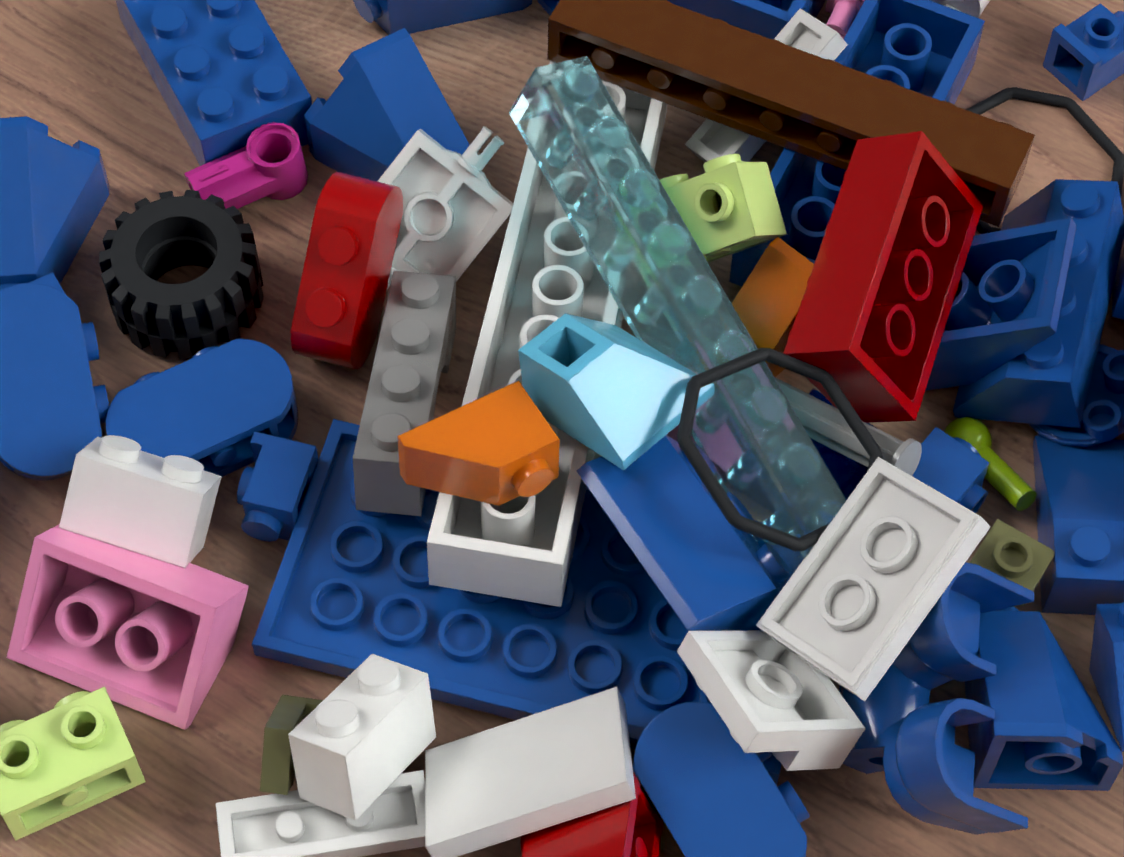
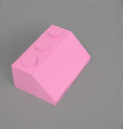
[6,524,249,730]

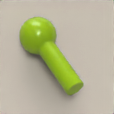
[944,417,1037,511]

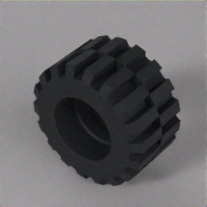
[99,190,264,360]

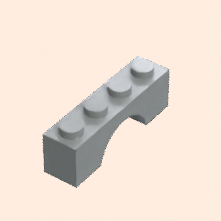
[353,271,456,516]

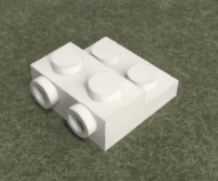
[677,630,866,771]

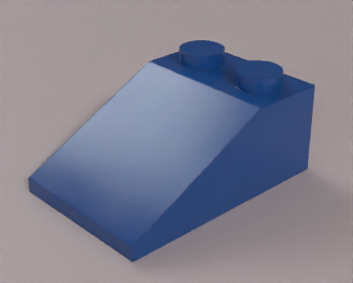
[925,218,1077,391]
[1033,436,1124,615]

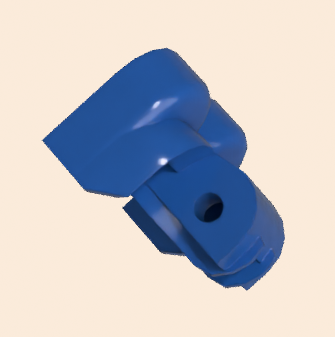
[839,562,1034,835]

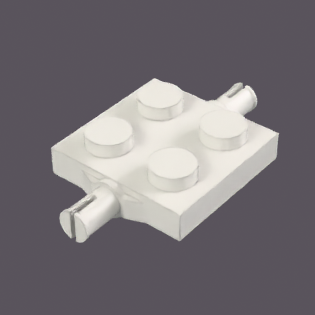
[377,126,513,290]

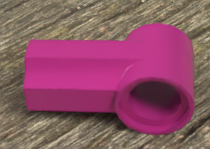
[184,122,308,209]

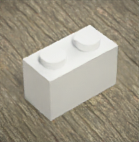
[59,435,222,568]
[288,654,436,821]

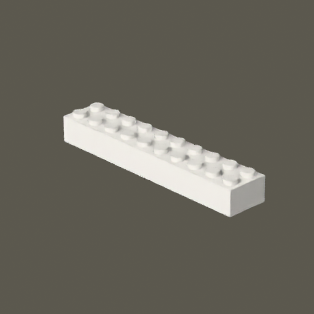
[427,60,667,607]

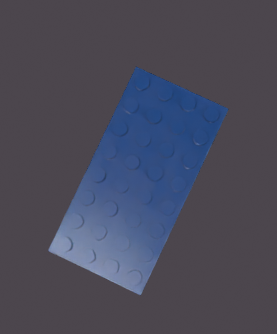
[252,419,812,785]

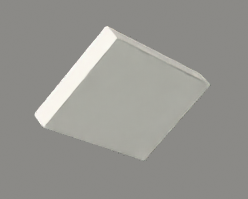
[756,457,991,702]
[425,687,636,857]

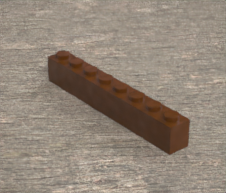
[547,0,1035,227]

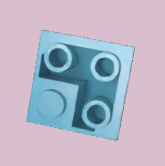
[518,313,715,470]

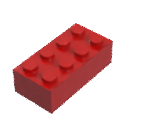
[783,131,983,423]

